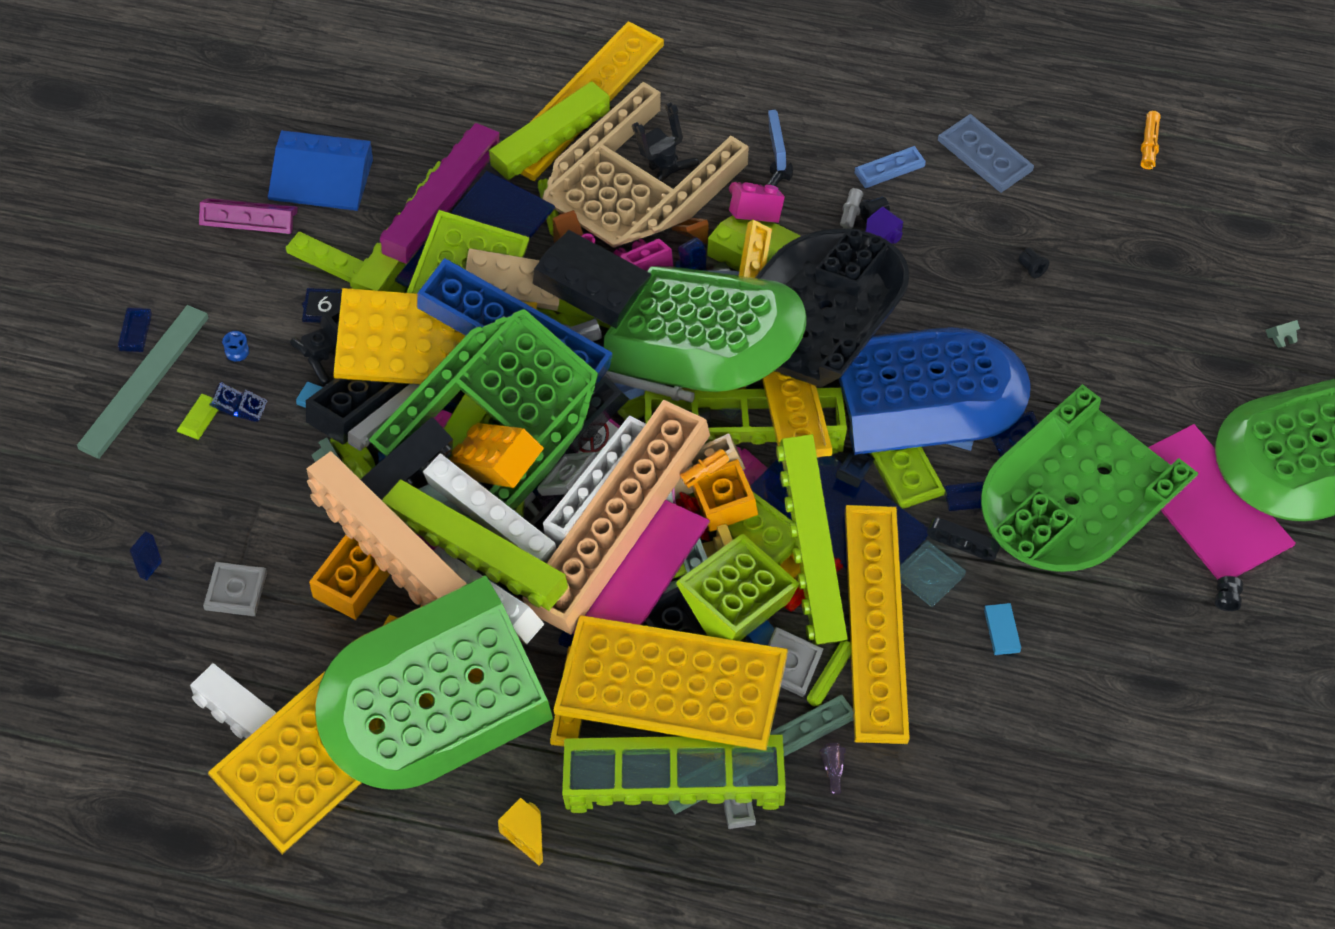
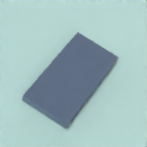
[938,114,1034,193]

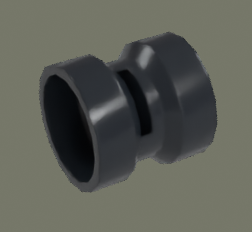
[1215,576,1243,611]

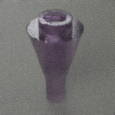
[819,743,846,794]

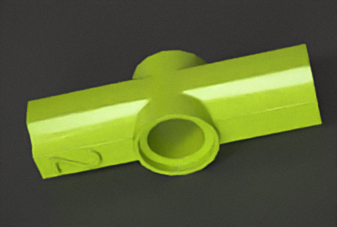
[330,438,375,479]

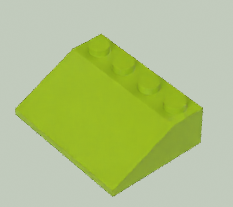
[707,215,801,271]
[676,533,800,641]

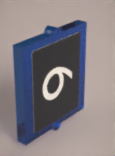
[302,288,342,323]

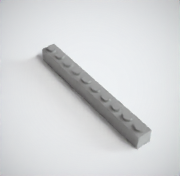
[348,384,420,451]

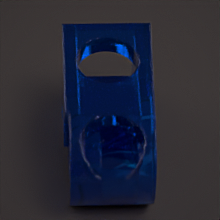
[675,237,706,271]

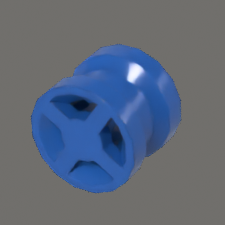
[222,331,249,362]

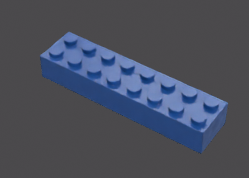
[417,258,612,384]

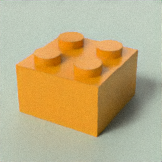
[692,459,758,532]

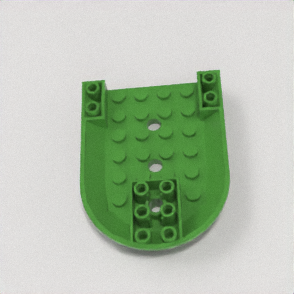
[604,266,806,392]
[1215,379,1335,521]
[981,384,1198,572]
[315,575,553,790]

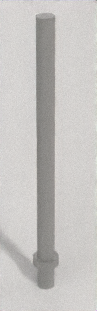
[604,371,695,402]

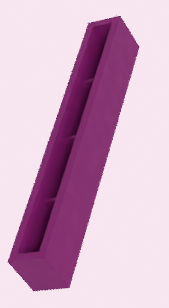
[380,123,499,264]

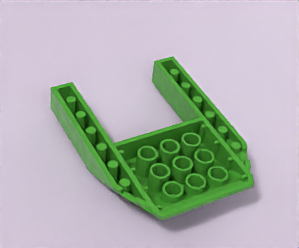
[369,309,599,525]

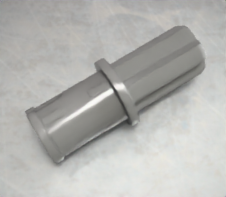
[840,188,863,229]

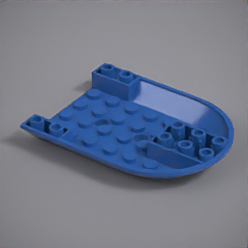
[838,327,1030,455]

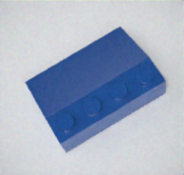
[268,130,373,211]

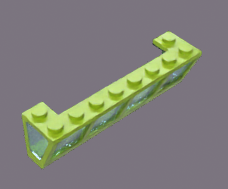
[562,735,786,813]

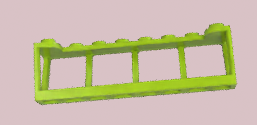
[645,388,847,454]

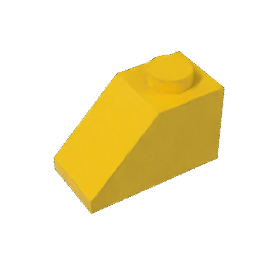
[498,798,543,866]

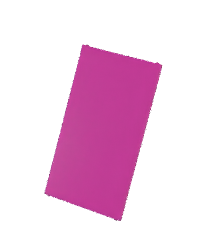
[1148,424,1296,580]
[572,500,710,634]

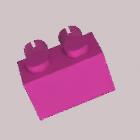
[729,182,785,223]
[613,239,673,271]

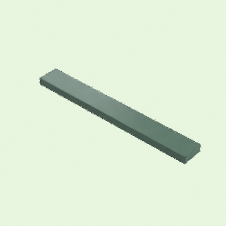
[77,305,209,459]
[664,695,854,814]

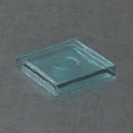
[900,540,966,607]

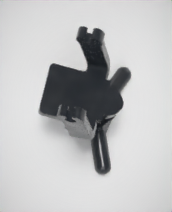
[632,102,699,182]
[290,307,340,385]

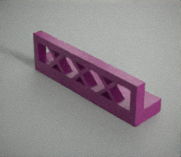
[199,198,298,234]

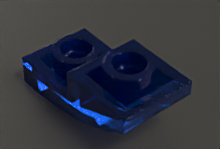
[209,382,268,422]

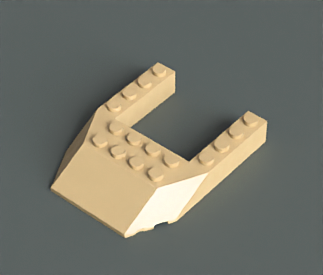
[542,82,749,248]

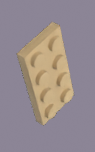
[465,248,559,311]

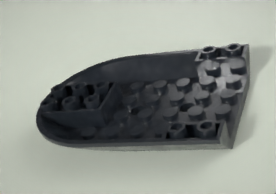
[755,229,909,388]

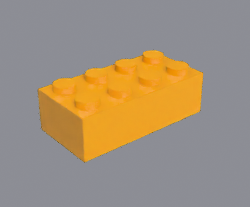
[449,423,544,488]
[309,535,390,620]

